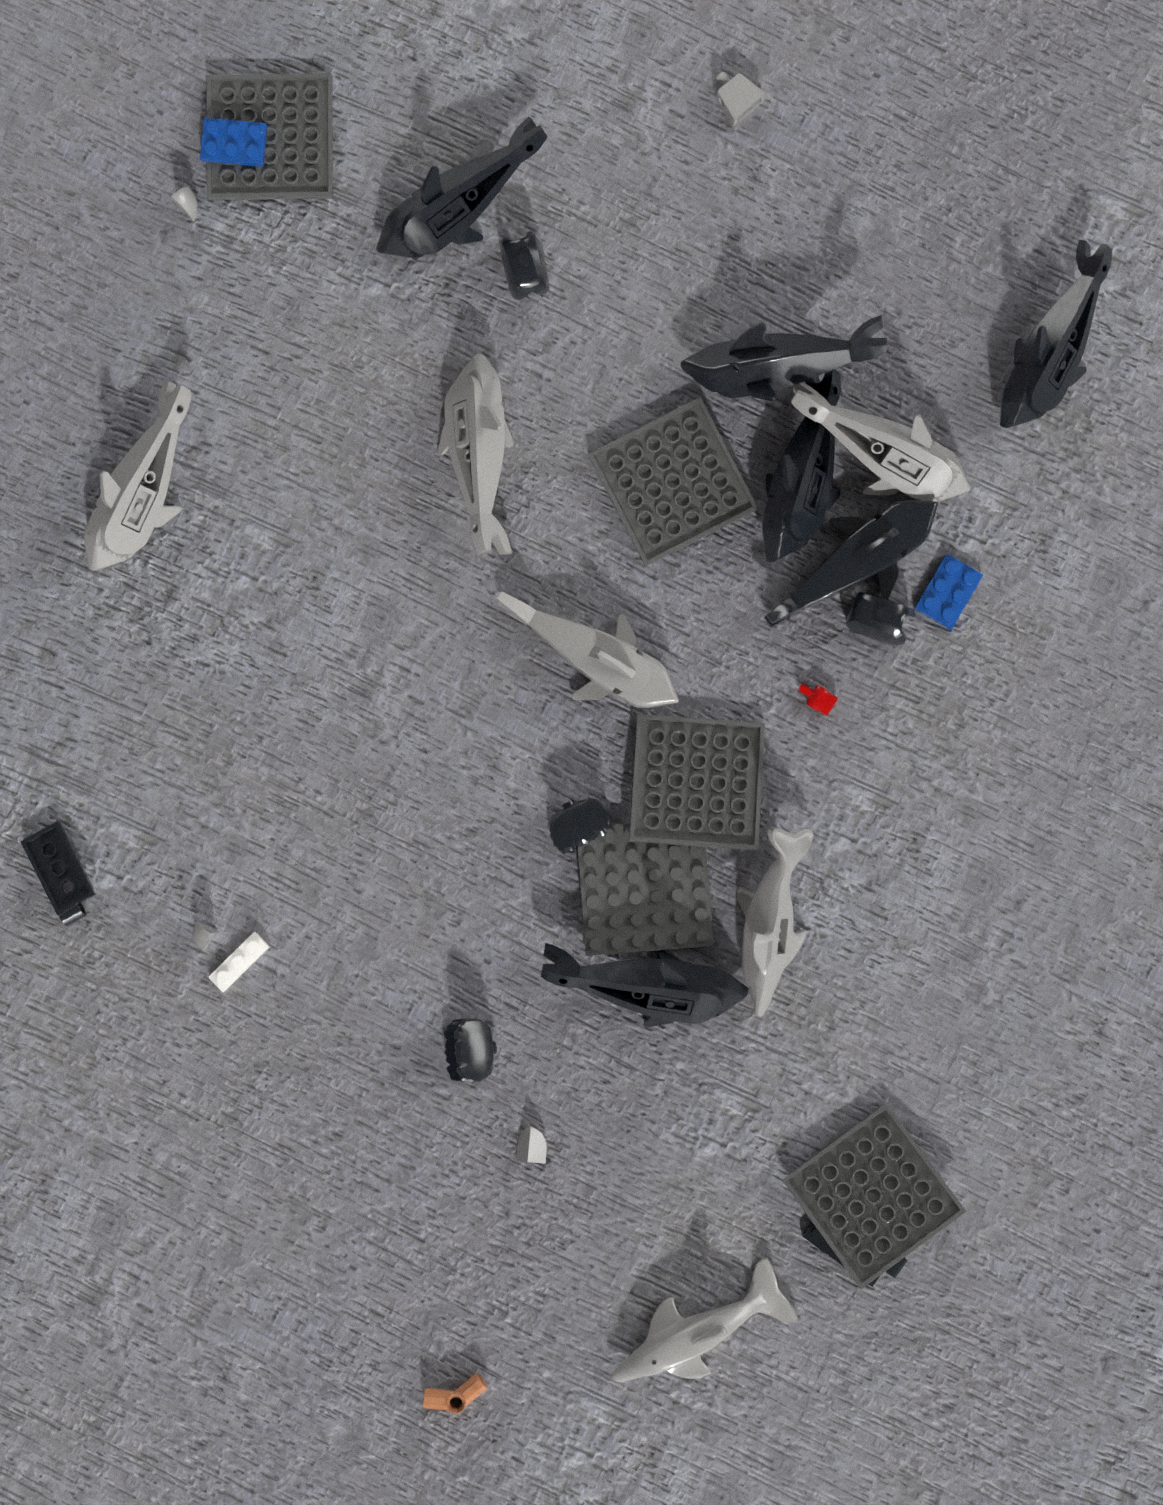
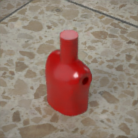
[798,683,838,716]

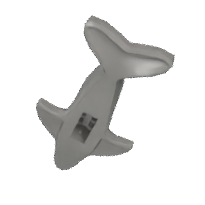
[737,829,814,1017]
[611,1258,798,1382]

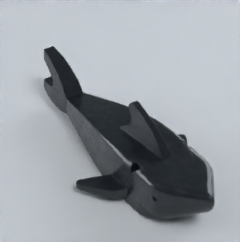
[376,117,547,258]
[1000,240,1112,428]
[680,315,888,401]
[762,369,841,562]
[764,500,938,628]
[541,943,748,1027]

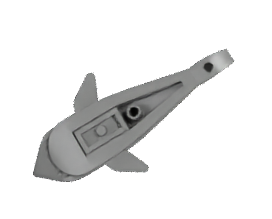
[438,354,514,555]
[84,380,191,571]
[791,382,970,502]
[497,591,679,708]

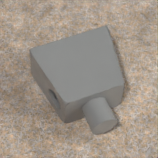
[715,72,765,127]

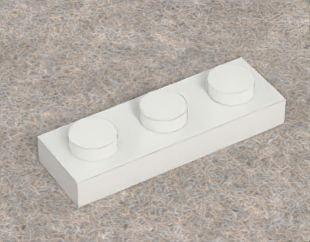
[208,932,270,992]

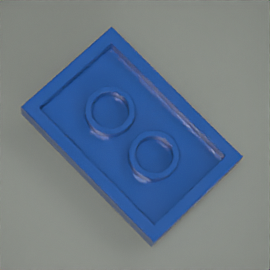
[200,118,268,167]
[914,554,983,630]

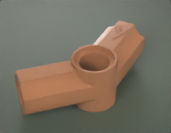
[423,1372,488,1414]

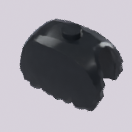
[500,231,550,300]
[846,592,915,646]
[549,798,612,854]
[444,1018,497,1084]

